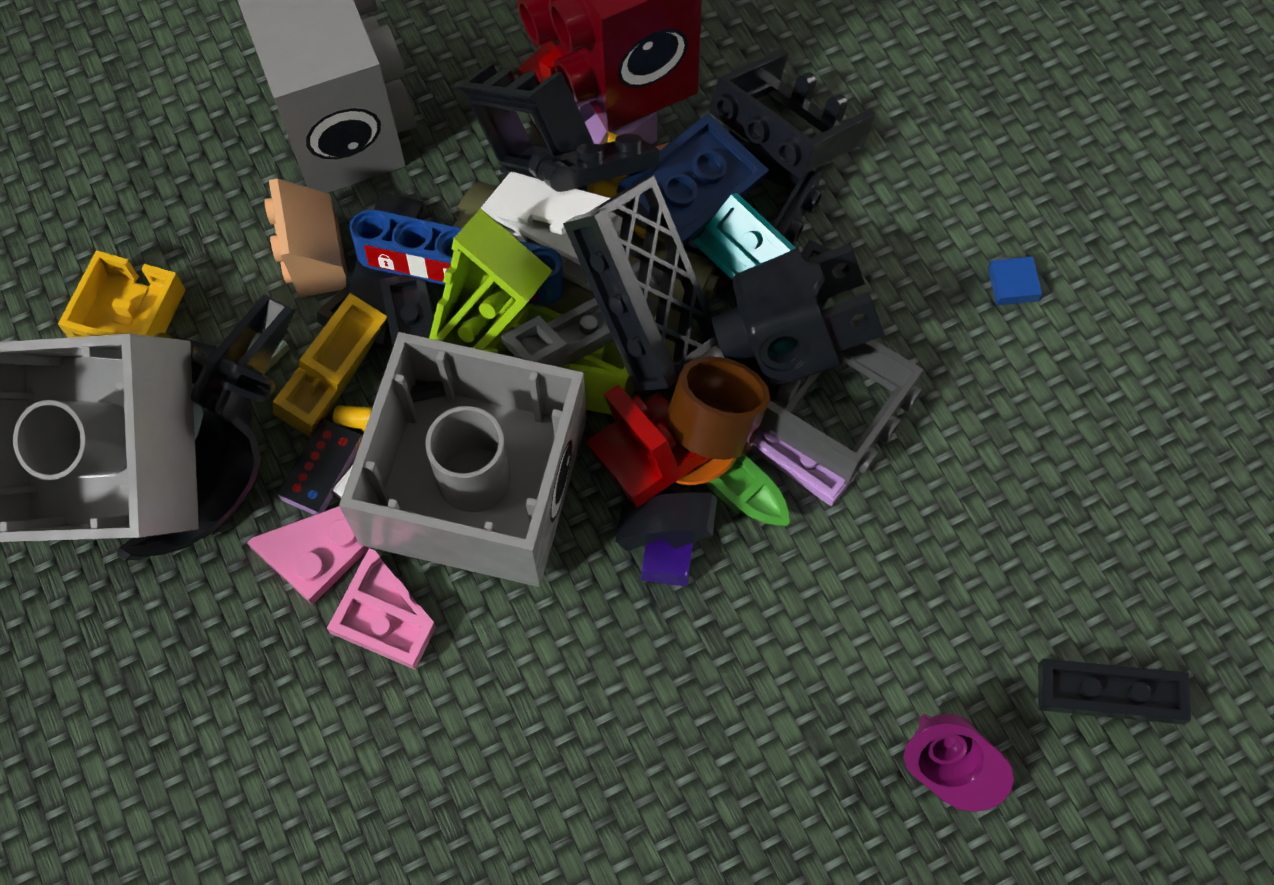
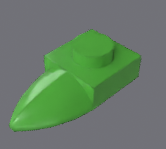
[705,454,790,526]

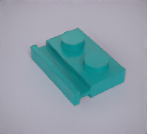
[693,193,796,280]

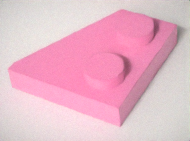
[247,506,370,605]

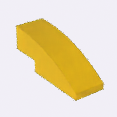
[273,293,387,438]

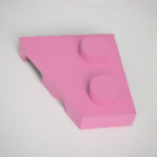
[327,548,436,670]

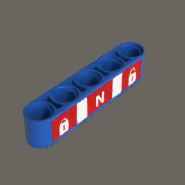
[349,210,564,306]

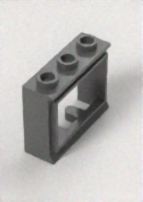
[758,339,924,486]

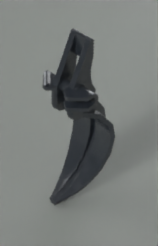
[117,294,296,560]

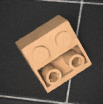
[264,178,348,298]

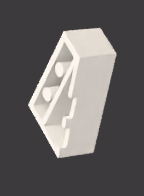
[481,172,625,292]

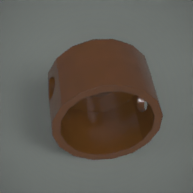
[666,356,770,460]

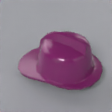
[904,713,1014,812]

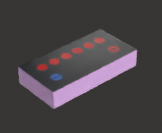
[278,418,362,515]

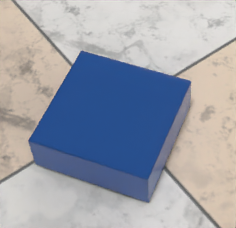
[988,257,1042,306]

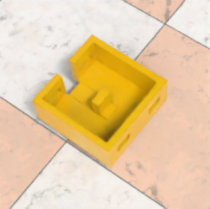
[58,250,186,338]

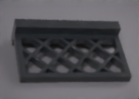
[563,176,718,392]

